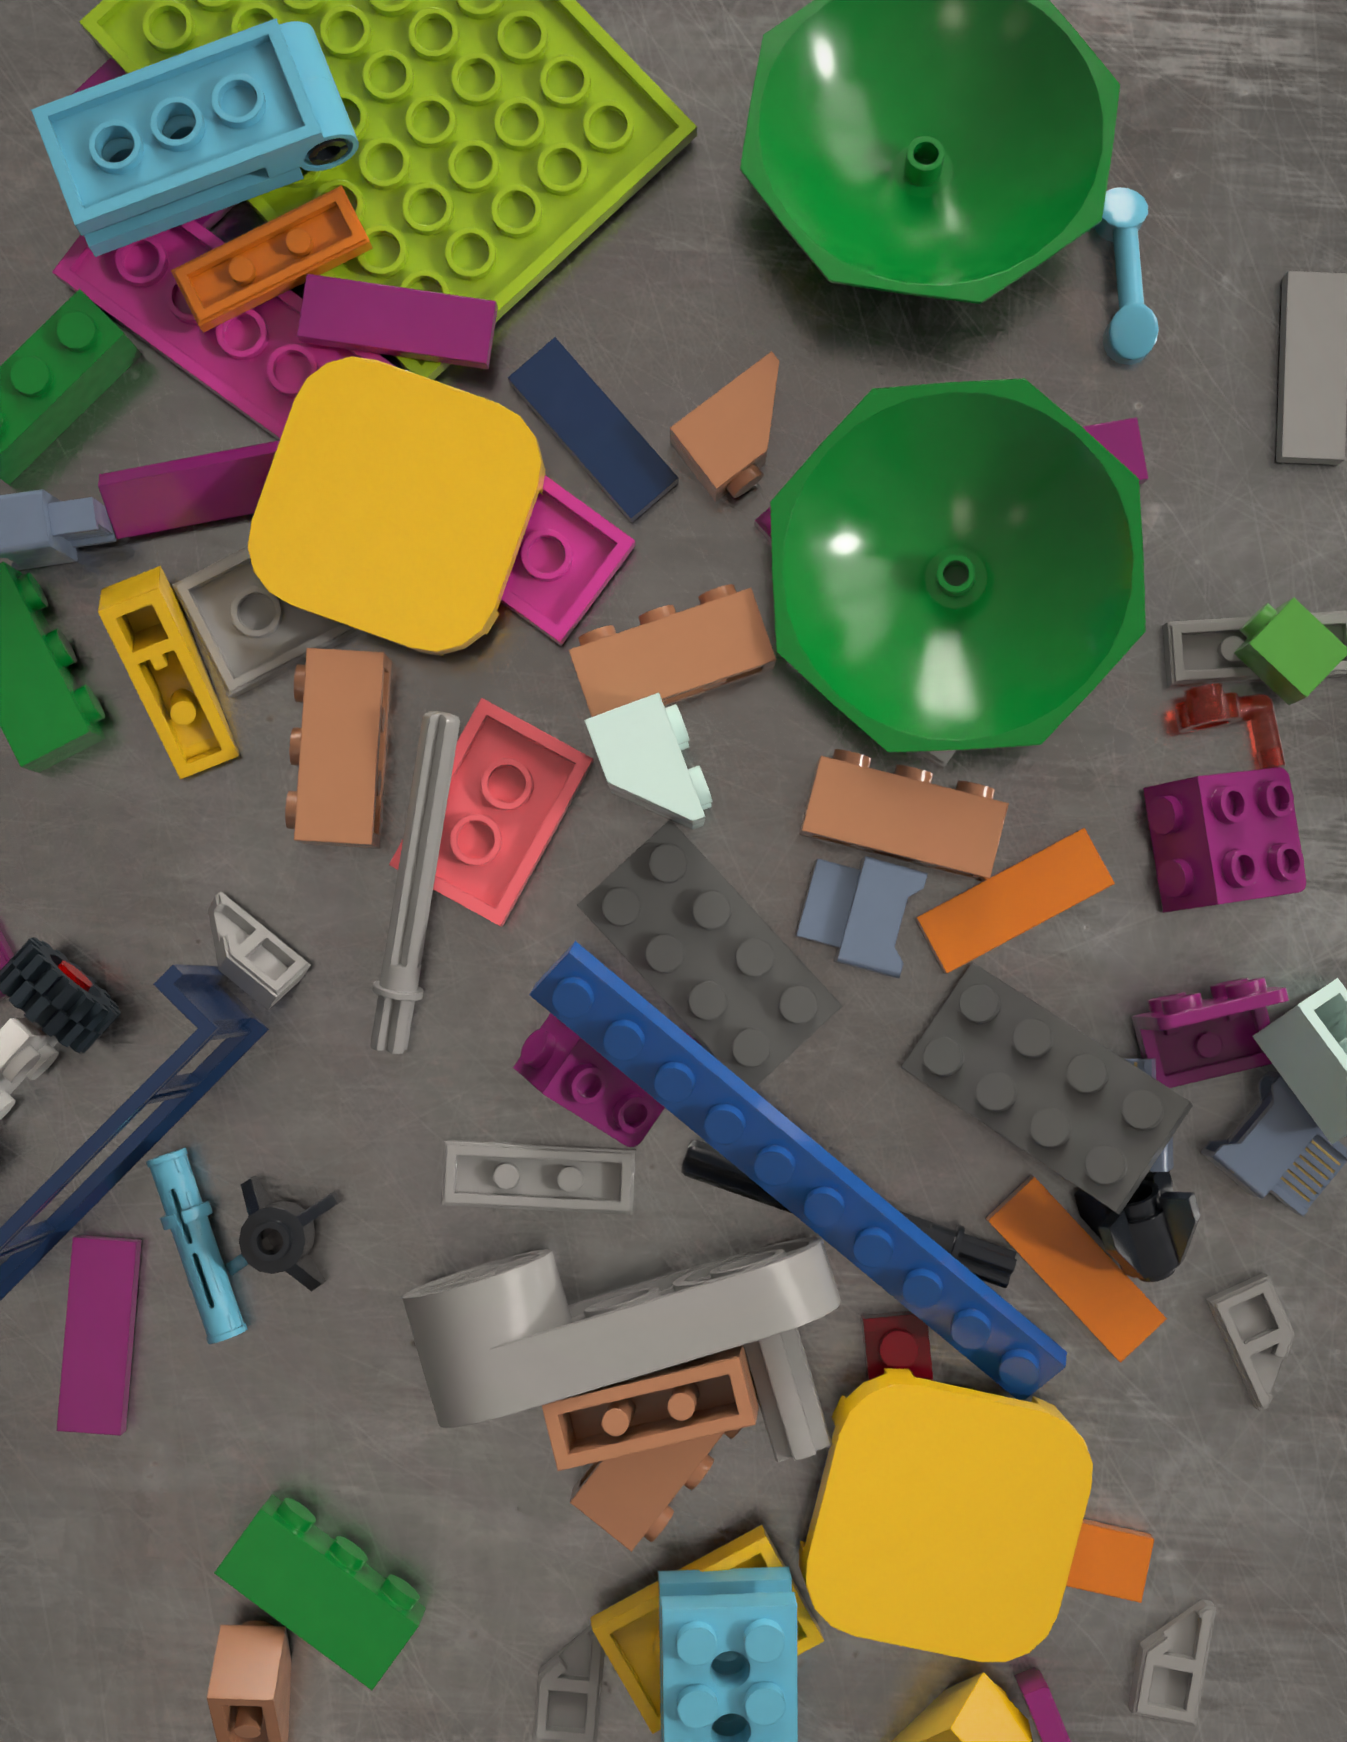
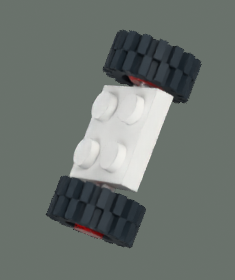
[0,937,121,1120]

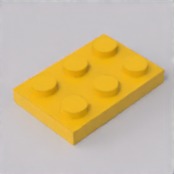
[590,1525,824,1734]

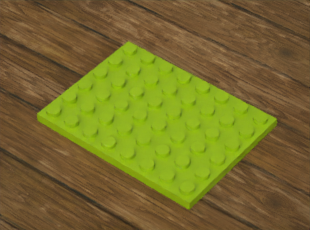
[79,0,697,380]

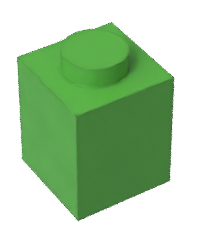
[1234,597,1347,705]

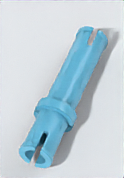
[146,1147,248,1344]

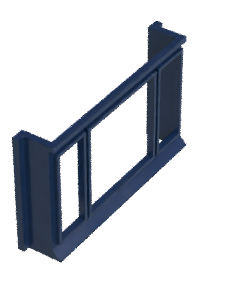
[0,964,269,1301]

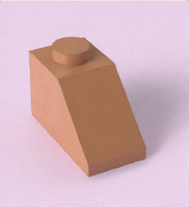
[670,351,779,502]
[207,1620,292,1742]

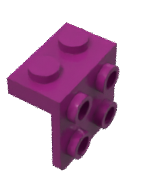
[1143,767,1306,913]
[1132,977,1289,1088]
[513,1013,702,1147]

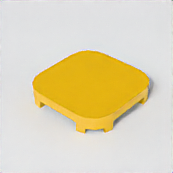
[248,356,546,656]
[799,1368,1093,1662]

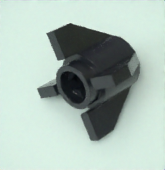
[1074,1170,1201,1282]
[224,1176,341,1292]

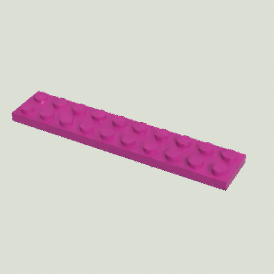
[52,220,636,646]

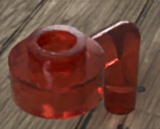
[1174,683,1286,769]

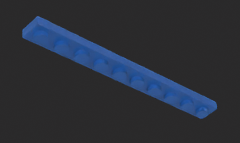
[529,941,1067,1401]

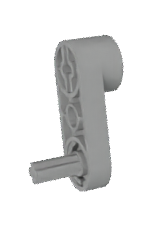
[401,1237,841,1462]

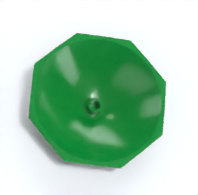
[740,0,1120,304]
[770,378,1146,753]

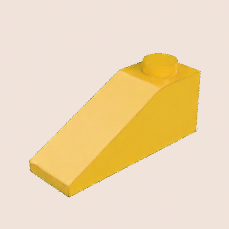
[98,566,239,779]

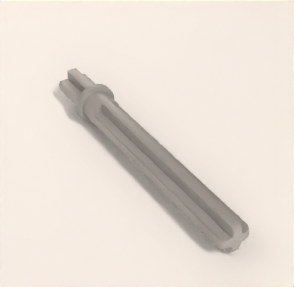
[370,711,460,1054]

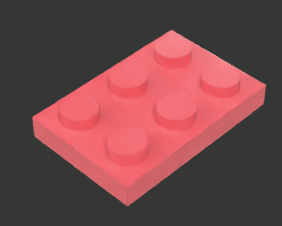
[389,698,594,927]

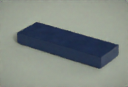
[507,337,679,523]

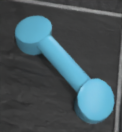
[1094,187,1159,365]

